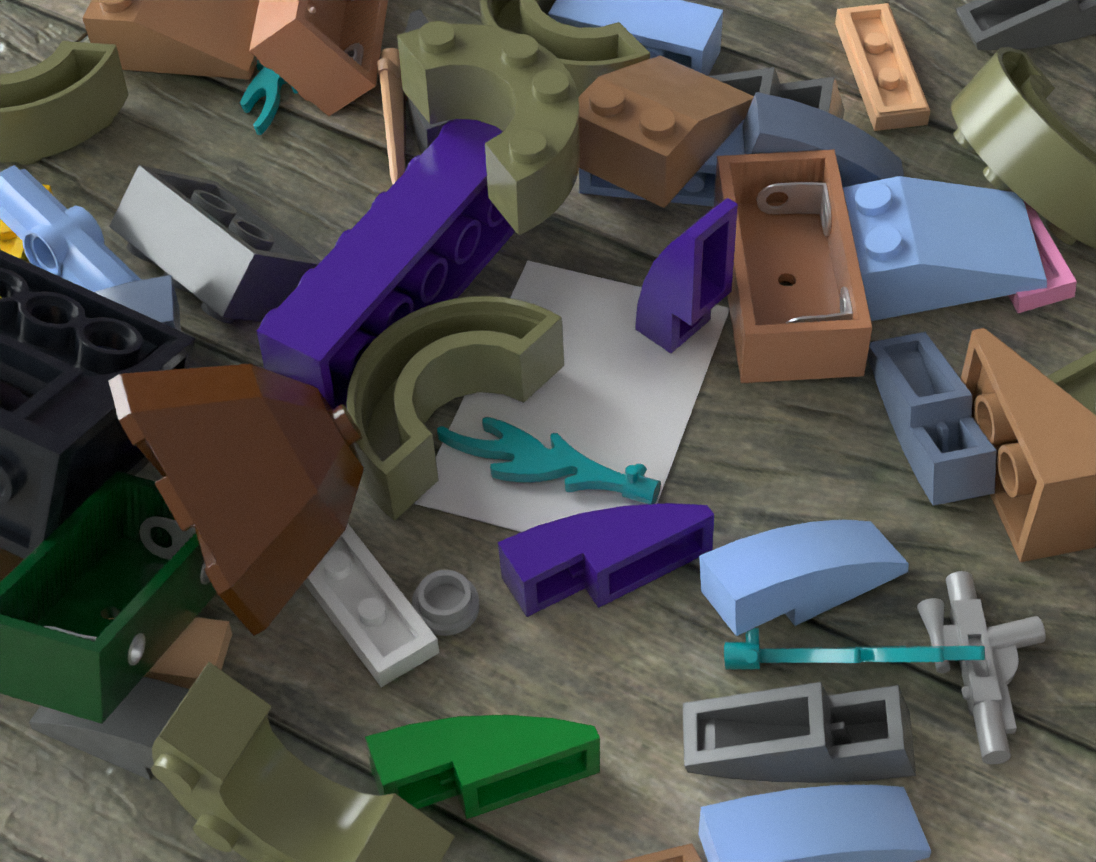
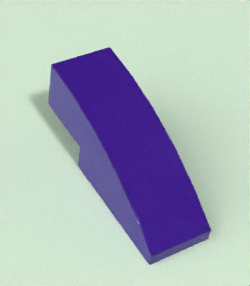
[635,198,738,353]
[498,503,714,617]

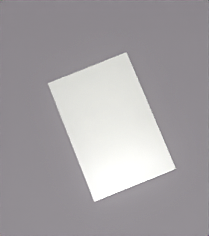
[414,261,729,532]

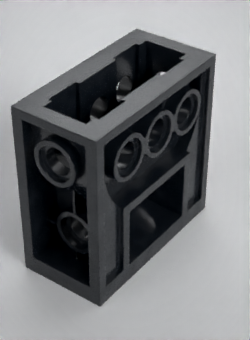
[0,250,196,559]

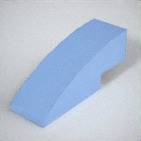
[699,520,909,636]
[698,785,931,862]

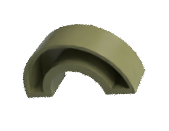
[480,0,650,97]
[397,21,580,235]
[0,41,129,165]
[951,47,1096,249]
[347,296,564,521]
[151,662,455,862]

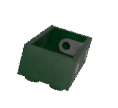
[0,471,217,724]

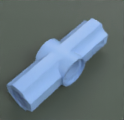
[0,165,141,292]

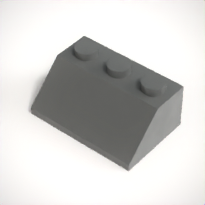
[109,165,321,324]

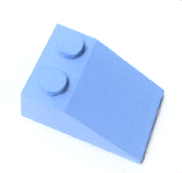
[843,176,1047,321]

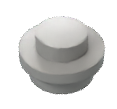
[412,570,479,636]

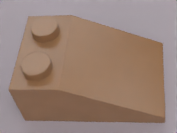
[82,0,259,80]
[578,55,754,208]
[961,328,1096,562]

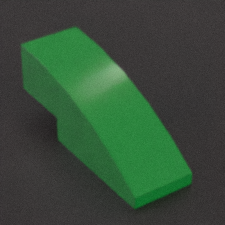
[365,714,600,820]

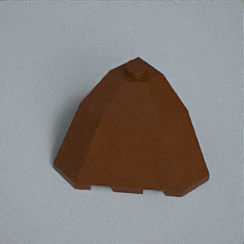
[108,364,364,636]

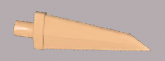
[377,48,407,185]

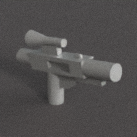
[917,571,1046,764]

